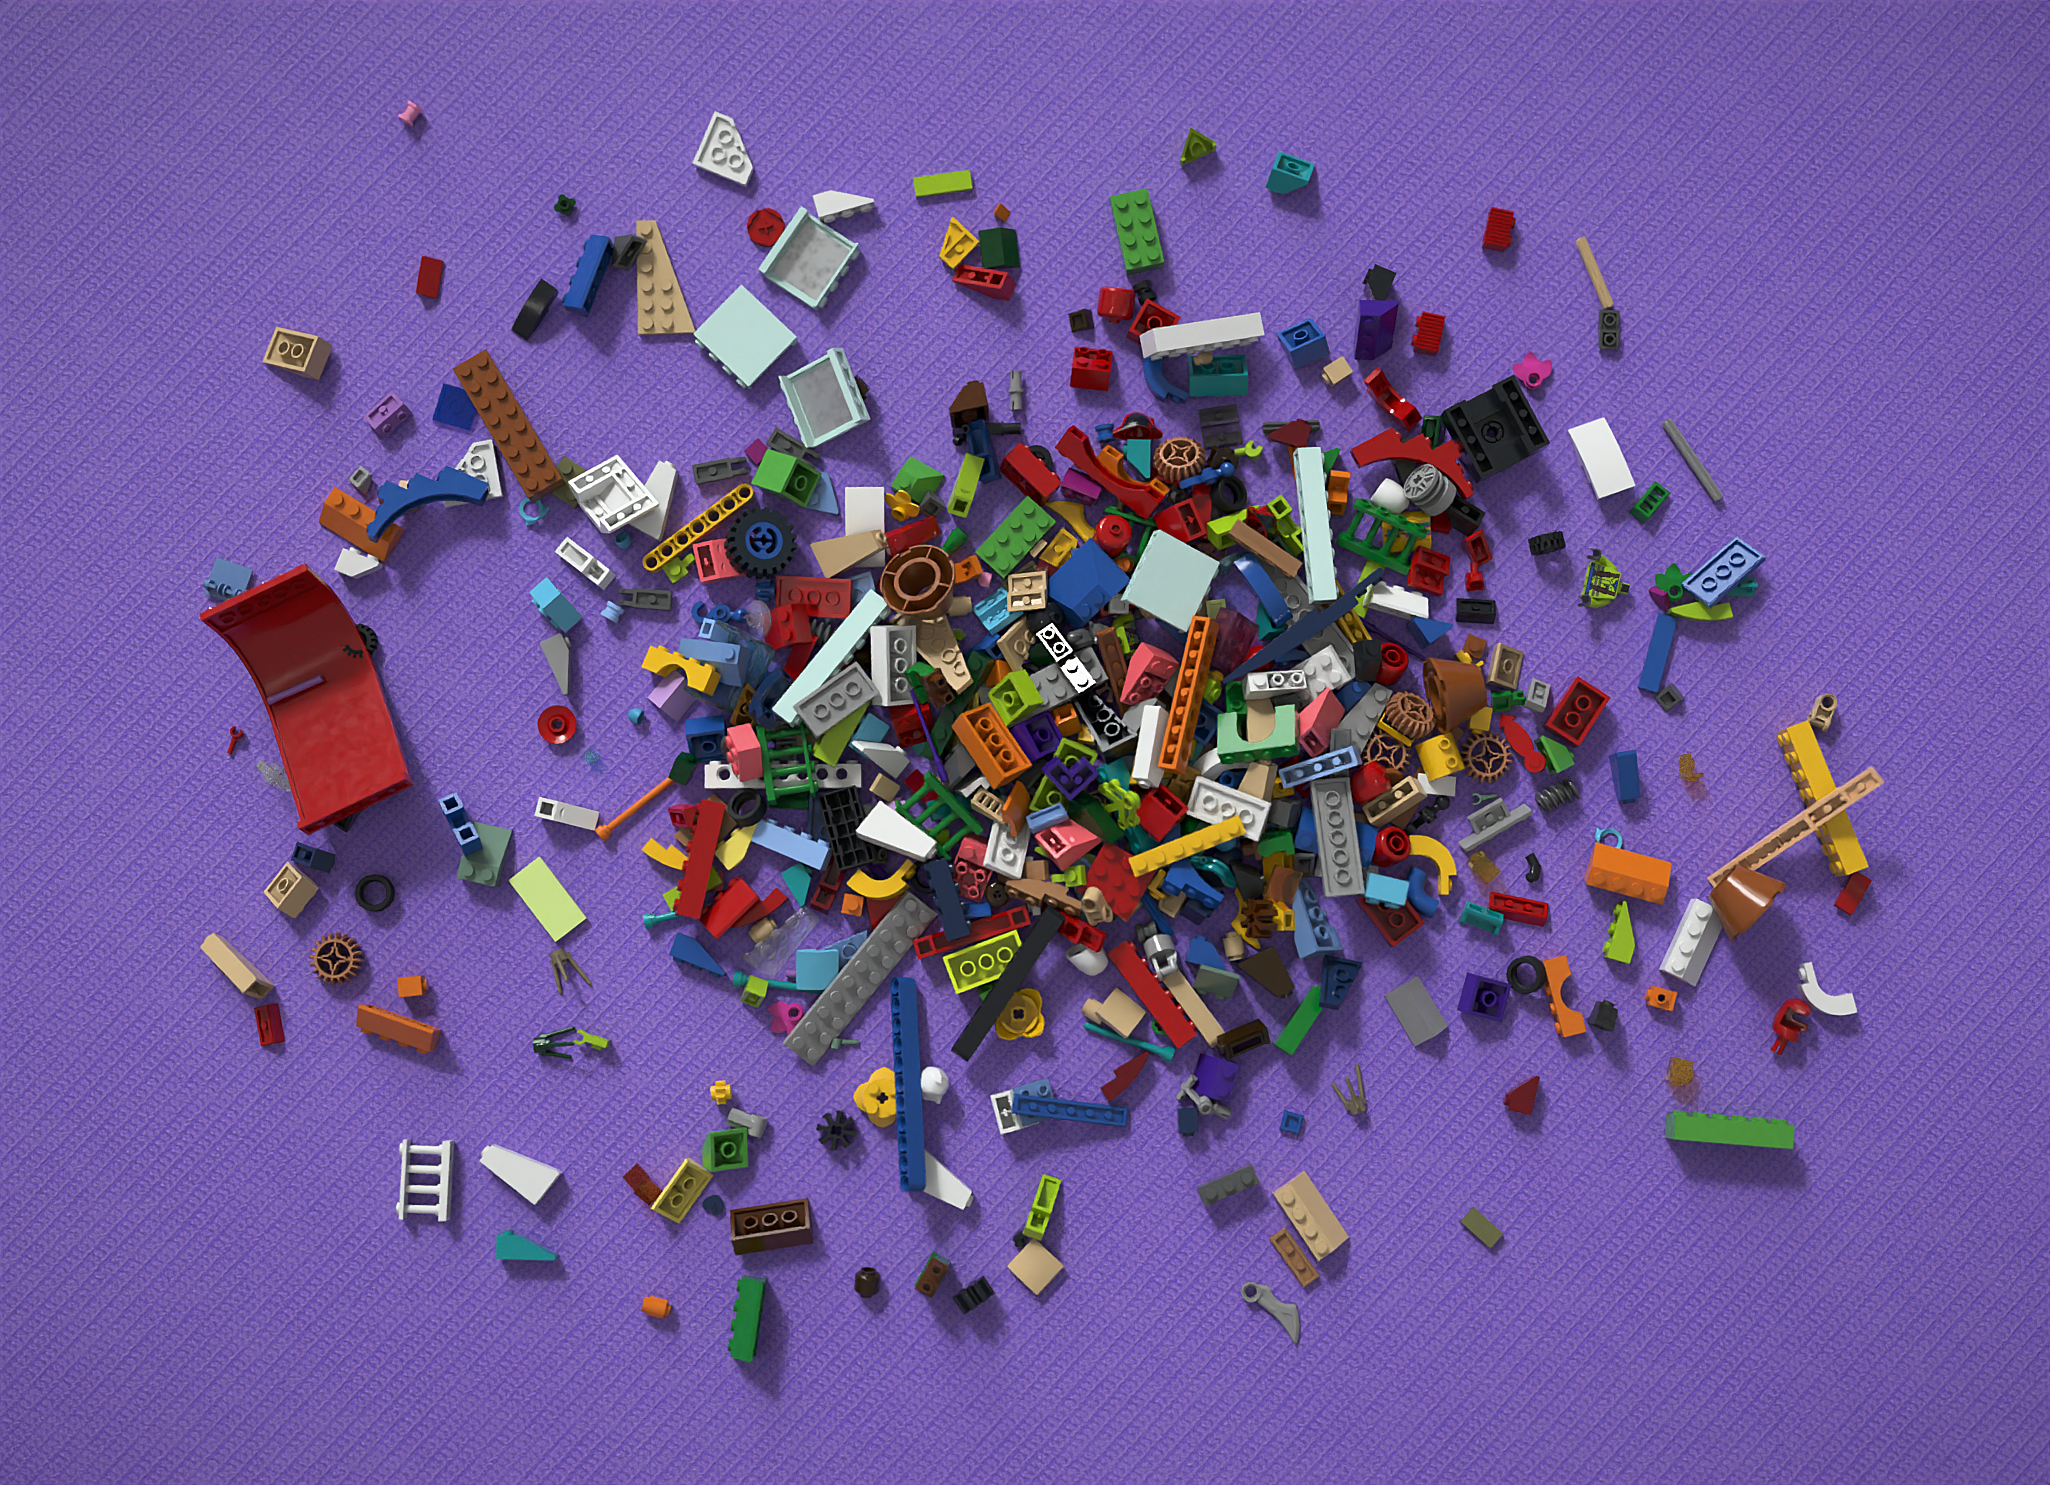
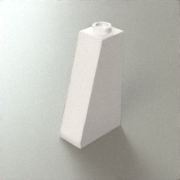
[628,461,678,542]
[1132,705,1170,789]
[856,801,937,862]
[479,1144,562,1205]
[899,1148,974,1210]

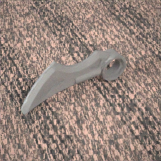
[1240,1281,1299,1344]

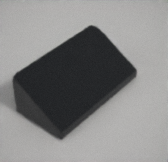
[1455,598,1496,624]

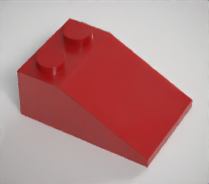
[761,604,812,654]

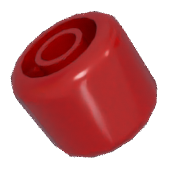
[1097,286,1136,324]
[1092,515,1132,558]
[1375,643,1409,686]
[1371,826,1411,868]

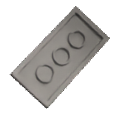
[793,661,880,739]

